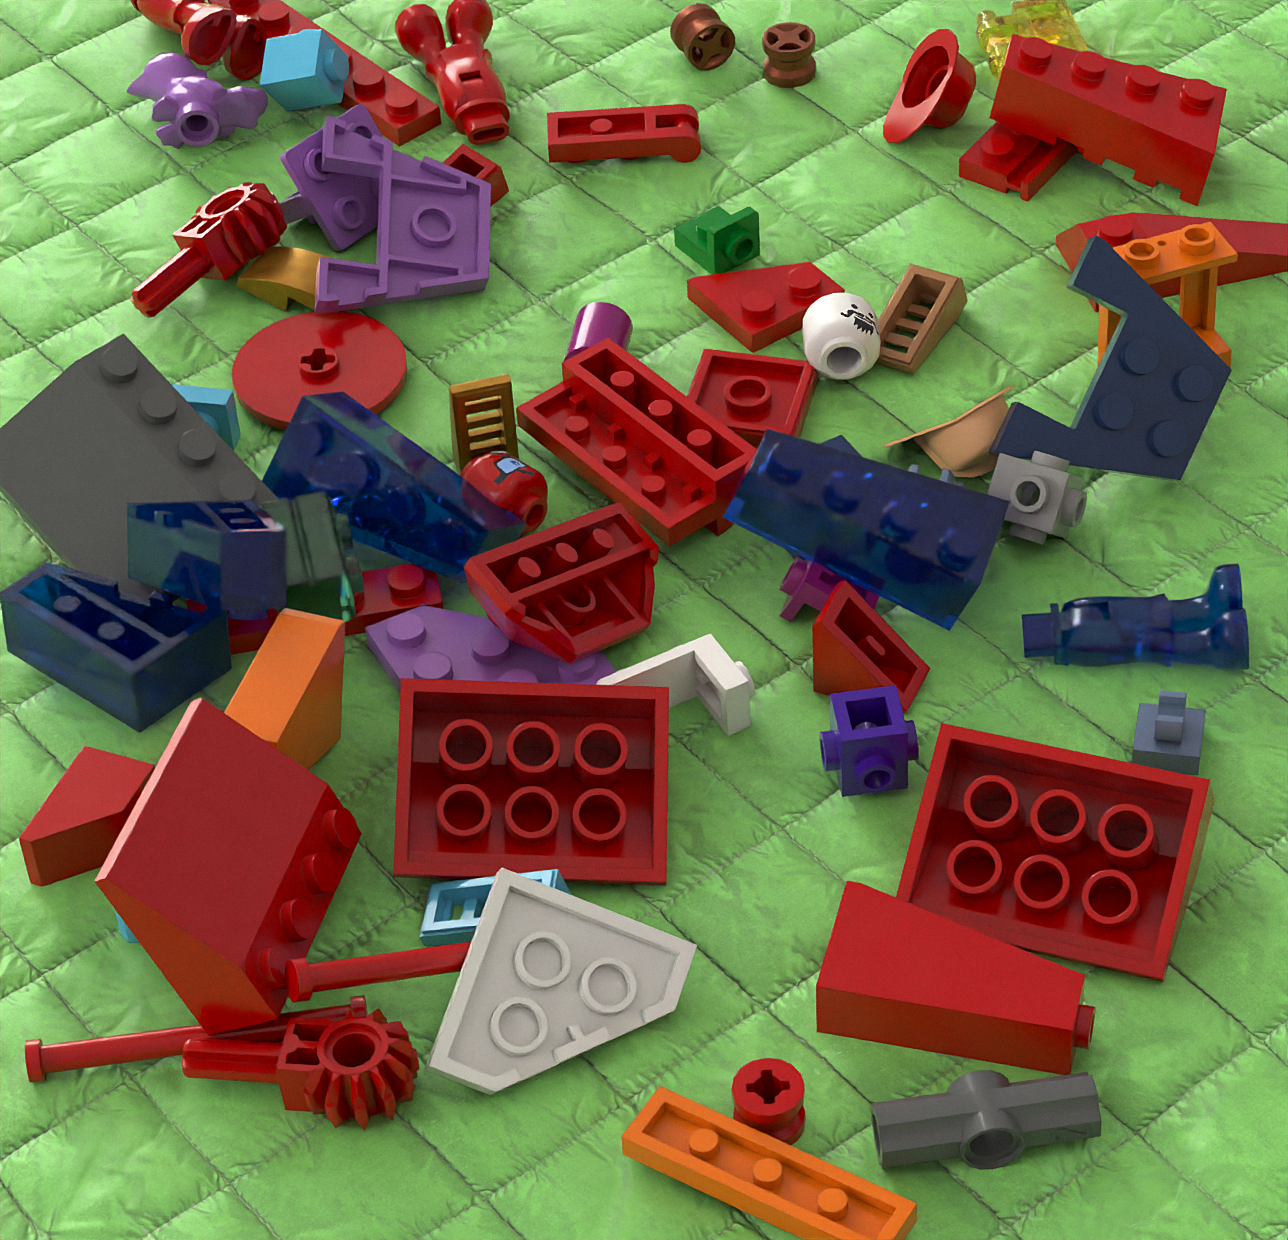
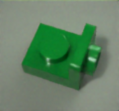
[674,206,760,275]

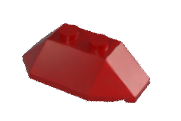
[464,501,659,664]

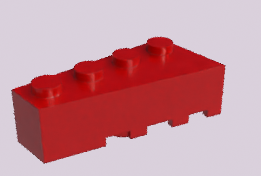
[989,34,1227,207]

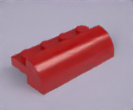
[516,337,763,547]

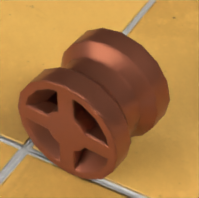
[670,3,735,70]
[762,22,816,88]

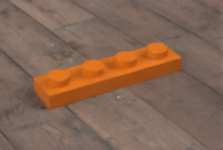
[621,1086,917,1240]

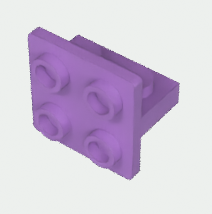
[279,104,383,251]

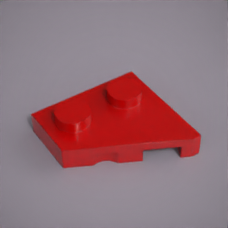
[687,262,845,353]

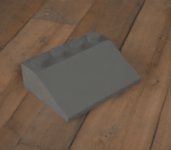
[0,333,280,631]

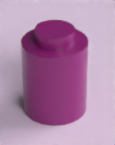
[564,302,633,361]

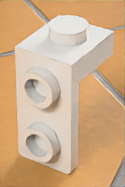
[596,633,755,736]

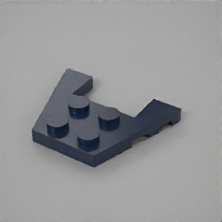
[988,235,1232,481]

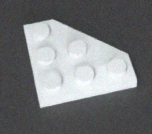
[424,868,697,1096]

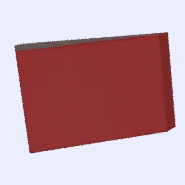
[812,580,930,713]

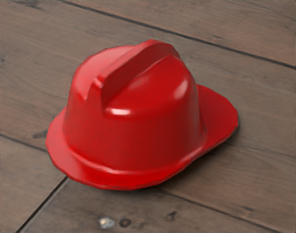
[883,29,977,143]

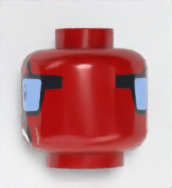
[457,451,548,541]

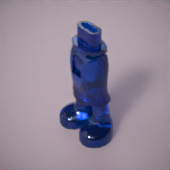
[1022,563,1249,671]

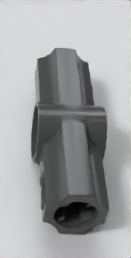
[871,1070,1102,1170]

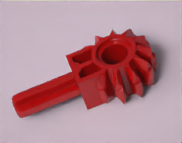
[131,182,288,318]
[182,1007,419,1130]

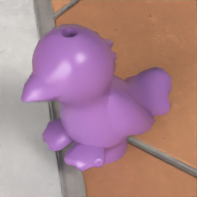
[127,52,268,149]

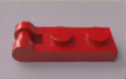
[547,104,701,163]

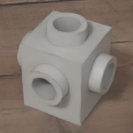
[981,451,1087,545]

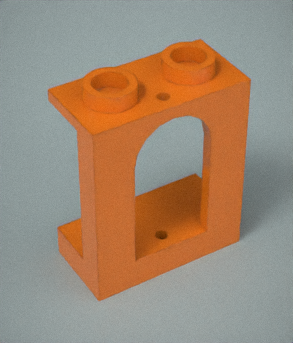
[1097,222,1238,368]

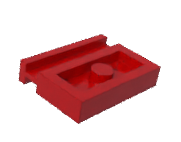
[959,121,1078,202]

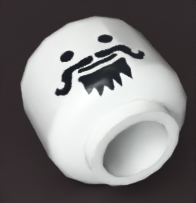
[802,293,881,380]

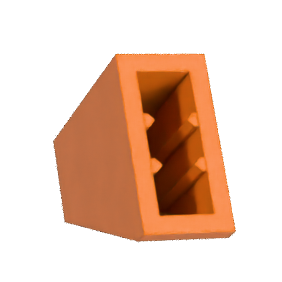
[224,608,345,770]

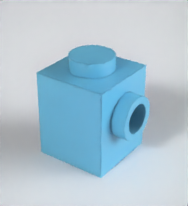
[260,29,349,111]

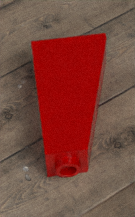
[816,881,1096,1075]

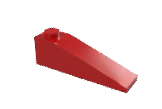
[1056,212,1288,312]

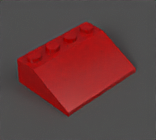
[393,678,669,886]
[94,698,362,1036]
[896,723,1214,982]

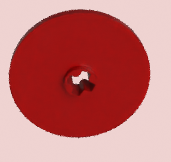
[232,311,407,432]

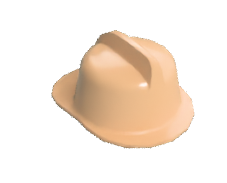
[883,384,1016,478]

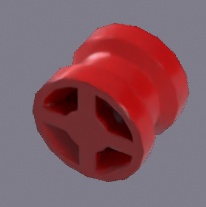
[731,1058,806,1145]

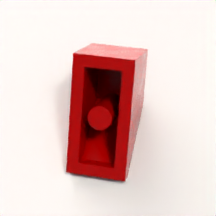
[19,745,155,887]

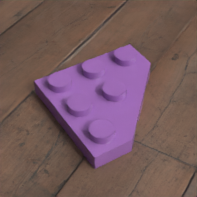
[365,605,617,693]

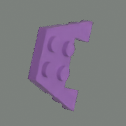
[314,116,491,314]

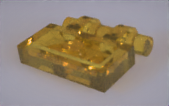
[975,0,1088,80]

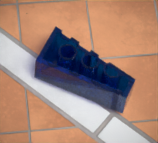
[262,391,526,583]
[723,429,1010,631]

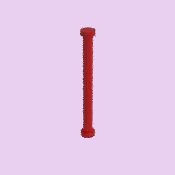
[285,941,471,1003]
[25,995,368,1083]

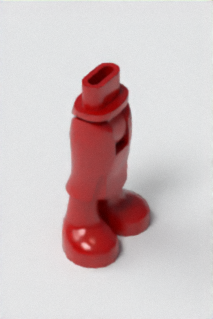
[131,0,269,80]
[395,0,510,145]

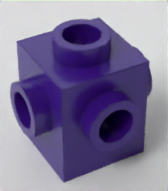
[819,685,919,797]

